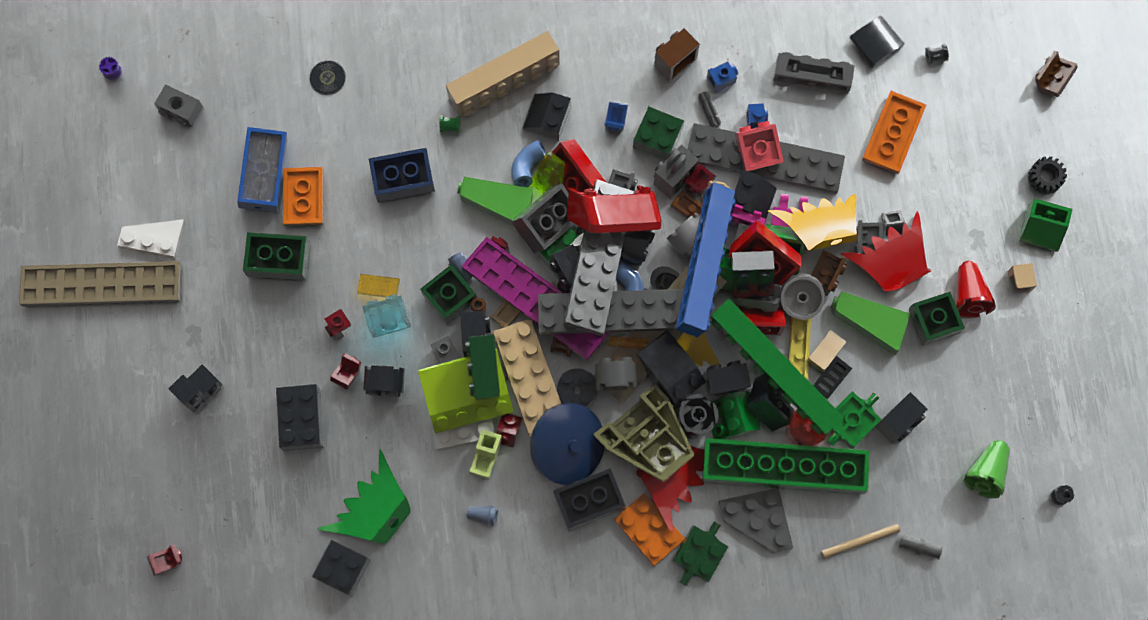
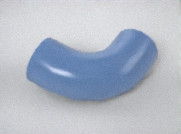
[511,140,547,188]
[616,260,644,291]

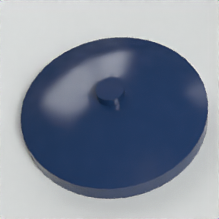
[530,403,604,485]

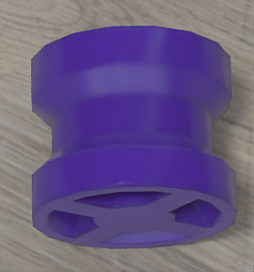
[99,57,122,80]

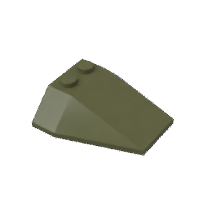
[594,384,694,482]

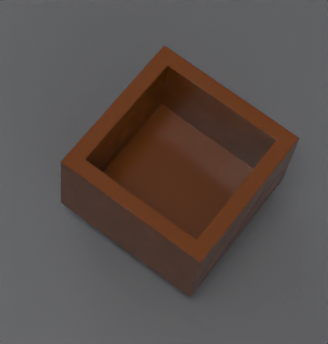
[654,28,700,82]

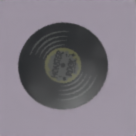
[309,60,346,95]

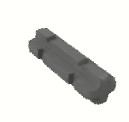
[698,91,721,128]

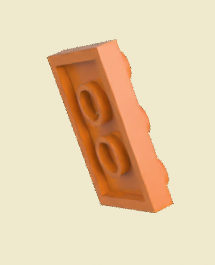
[283,167,323,226]
[614,492,685,566]

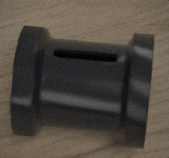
[925,44,949,64]
[1051,485,1074,505]

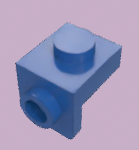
[604,101,628,132]

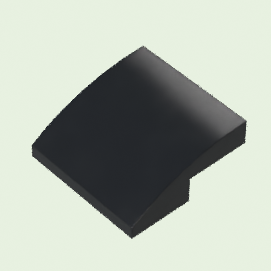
[849,16,905,66]

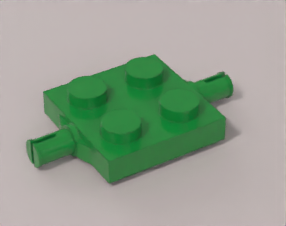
[826,391,881,448]

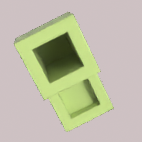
[469,430,501,480]

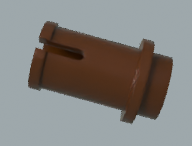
[470,298,486,312]

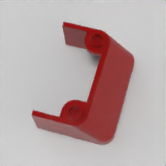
[567,185,662,233]

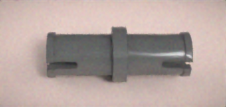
[899,534,943,560]

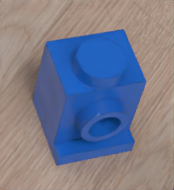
[707,61,738,92]
[746,103,768,129]

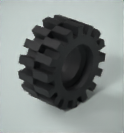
[1028,156,1067,194]

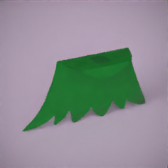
[317,449,411,543]

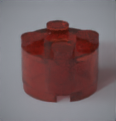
[786,409,828,446]

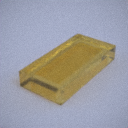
[357,273,400,299]

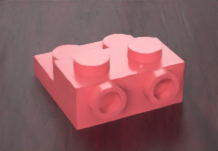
[735,121,784,171]

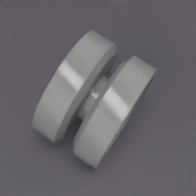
[781,273,825,320]

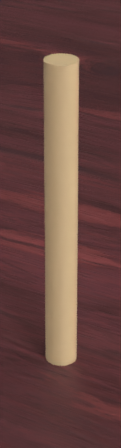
[821,524,900,559]

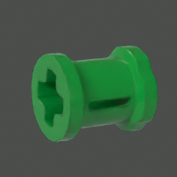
[439,115,460,133]

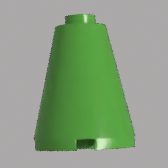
[963,440,1010,499]

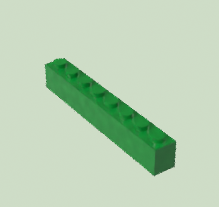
[710,299,844,436]

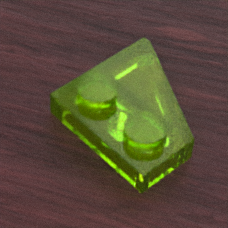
[531,151,565,194]

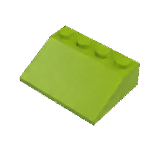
[418,349,514,433]

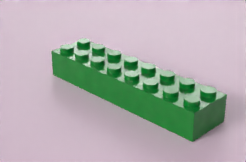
[702,438,870,494]

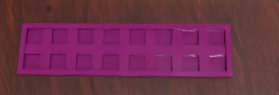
[461,237,610,361]

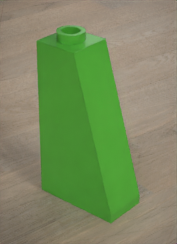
[457,177,534,226]
[831,291,910,355]

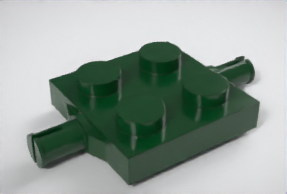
[672,521,729,586]

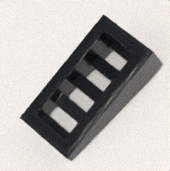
[813,356,852,400]

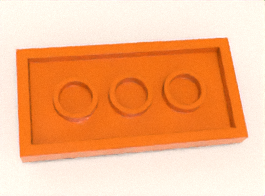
[862,91,927,174]

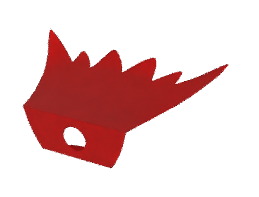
[840,211,931,292]
[636,445,704,533]

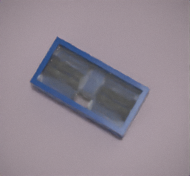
[237,127,287,213]

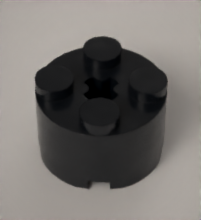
[620,230,655,266]
[363,365,405,397]
[557,368,597,408]
[674,394,718,439]

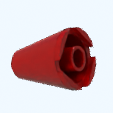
[955,261,996,318]

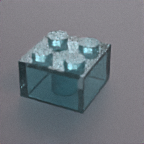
[362,295,411,338]

